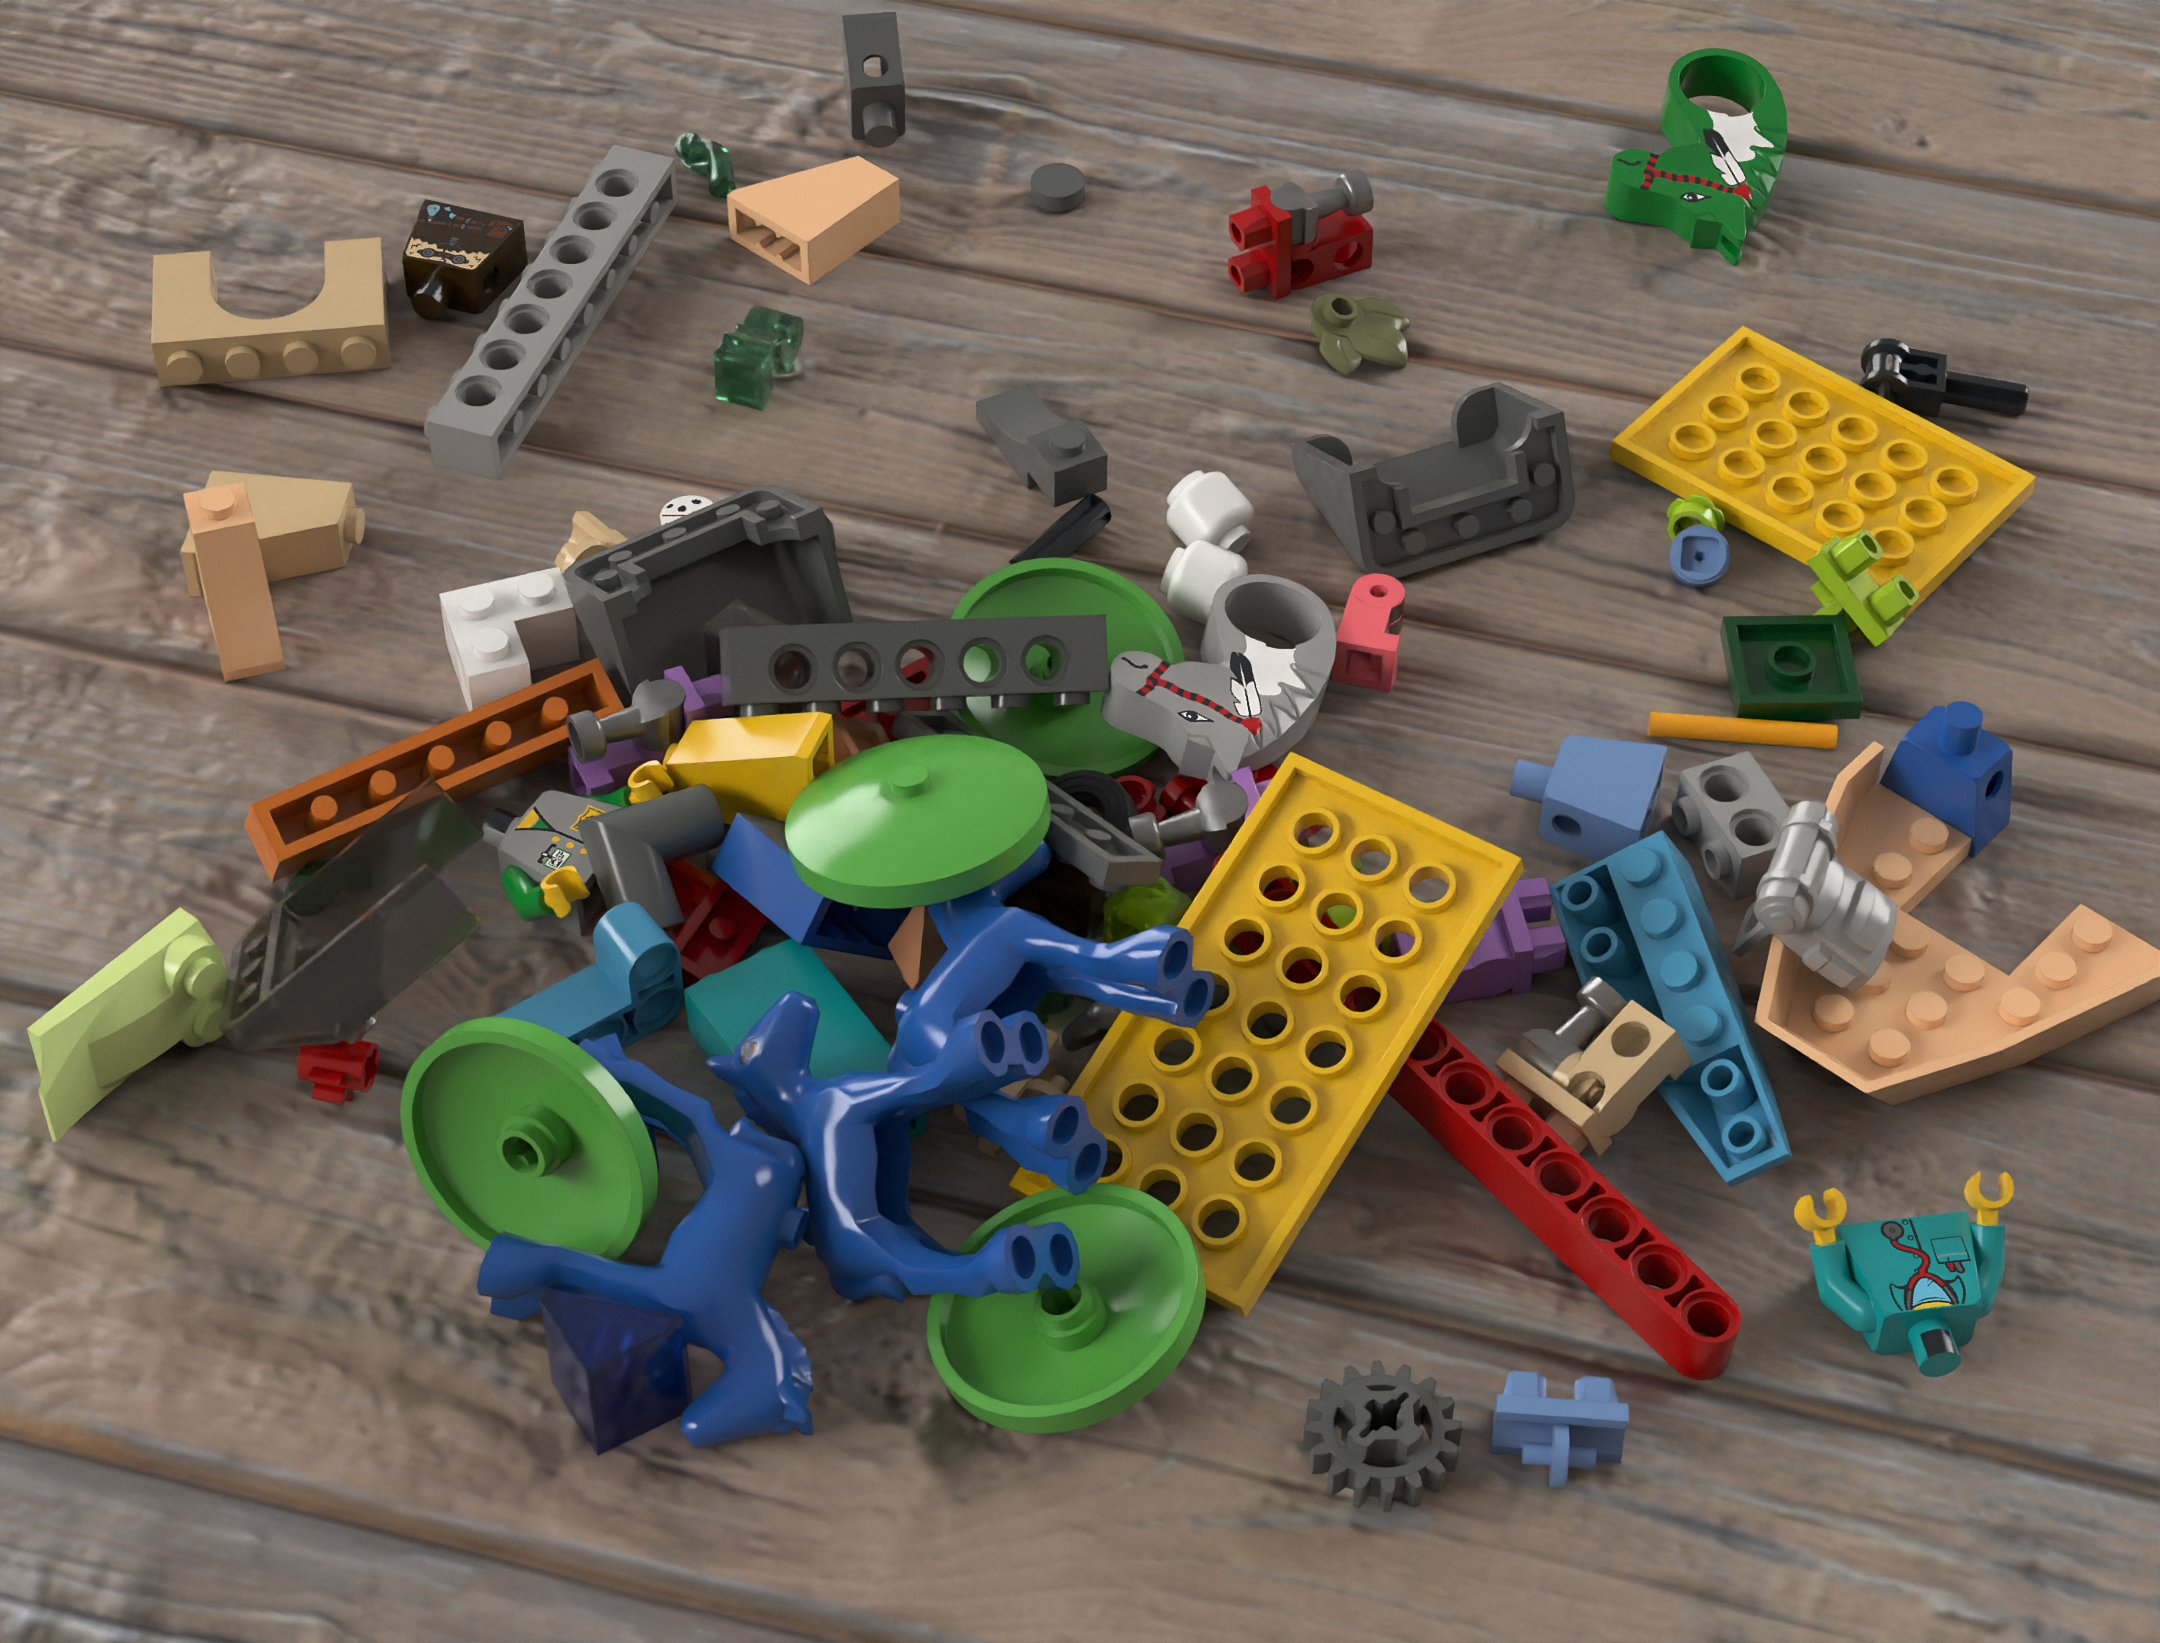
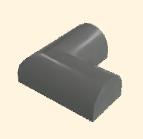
[577,784,725,932]

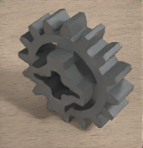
[1302,1361,1462,1512]

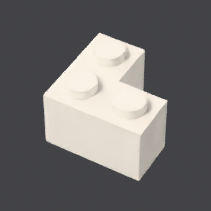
[439,567,580,712]

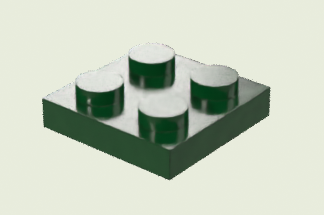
[1720,615,1863,720]

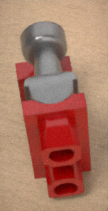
[1228,169,1374,300]

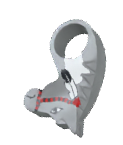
[1100,574,1337,785]

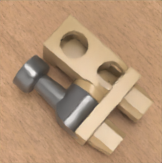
[1495,976,1693,1157]

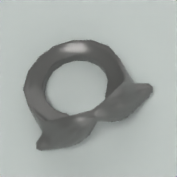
[1061,1001,1122,1051]

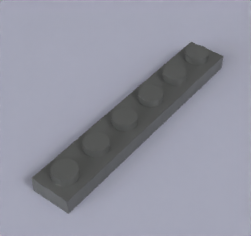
[891,711,1163,893]

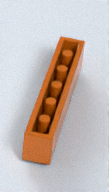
[244,657,624,882]

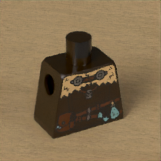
[402,199,528,320]

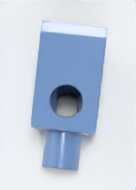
[1510,735,1667,862]

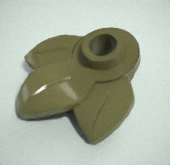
[1310,292,1411,376]

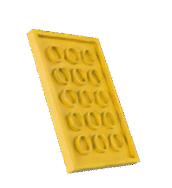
[1609,326,2037,619]

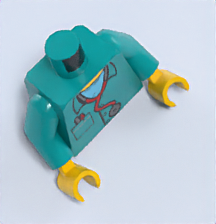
[1794,1171,2014,1377]

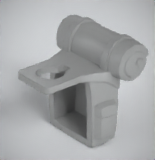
[1732,801,1898,992]

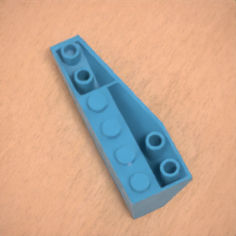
[1548,830,1793,1187]

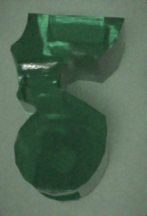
[714,305,804,411]

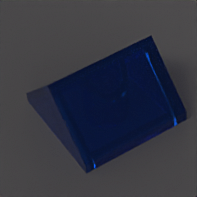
[540,1288,693,1456]

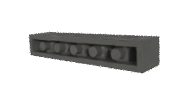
[719,614,1109,717]

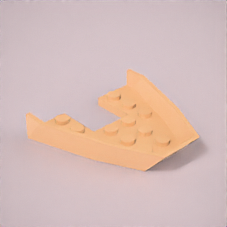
[1754,741,2160,1106]

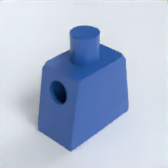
[1879,701,2013,858]

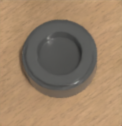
[1031,163,1085,213]

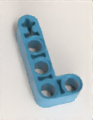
[494,902,684,1049]

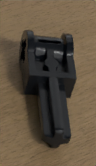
[1859,338,2029,418]

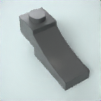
[976,385,1108,507]

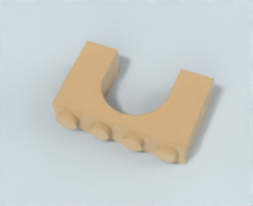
[151,237,391,387]

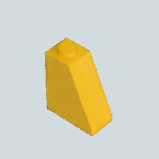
[662,712,835,825]

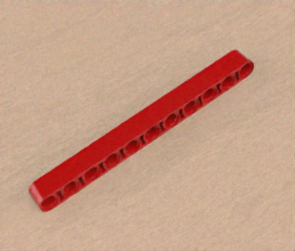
[1211,851,1742,1381]

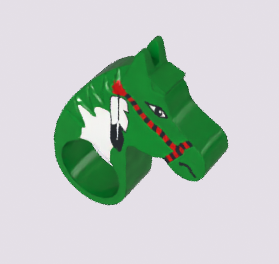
[1604,48,1788,266]

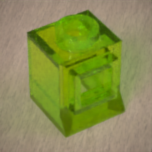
[1104,876,1192,943]

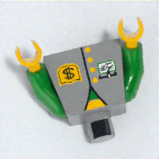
[482,761,675,937]

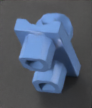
[1491,1371,1629,1488]

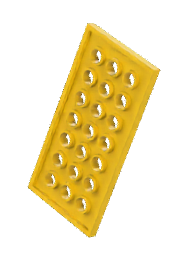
[1009,751,1524,1318]

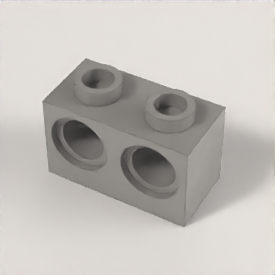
[1672,751,1791,901]

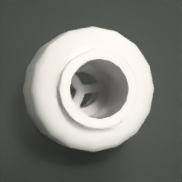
[1167,470,1255,554]
[1160,540,1248,626]

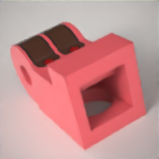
[1331,573,1405,692]

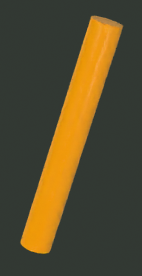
[1648,712,1838,749]

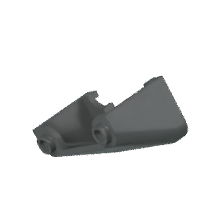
[1290,382,1575,578]
[563,485,854,709]

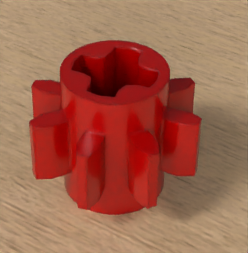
[297,1019,380,1105]

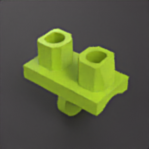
[1807,529,1919,647]

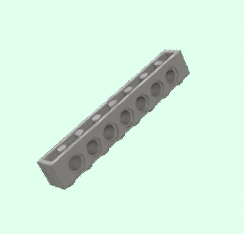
[424,145,678,480]

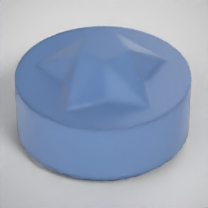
[1670,525,1730,588]

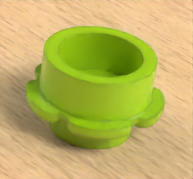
[1667,494,1725,541]

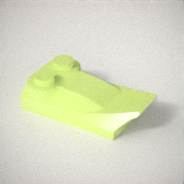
[27,907,232,1142]

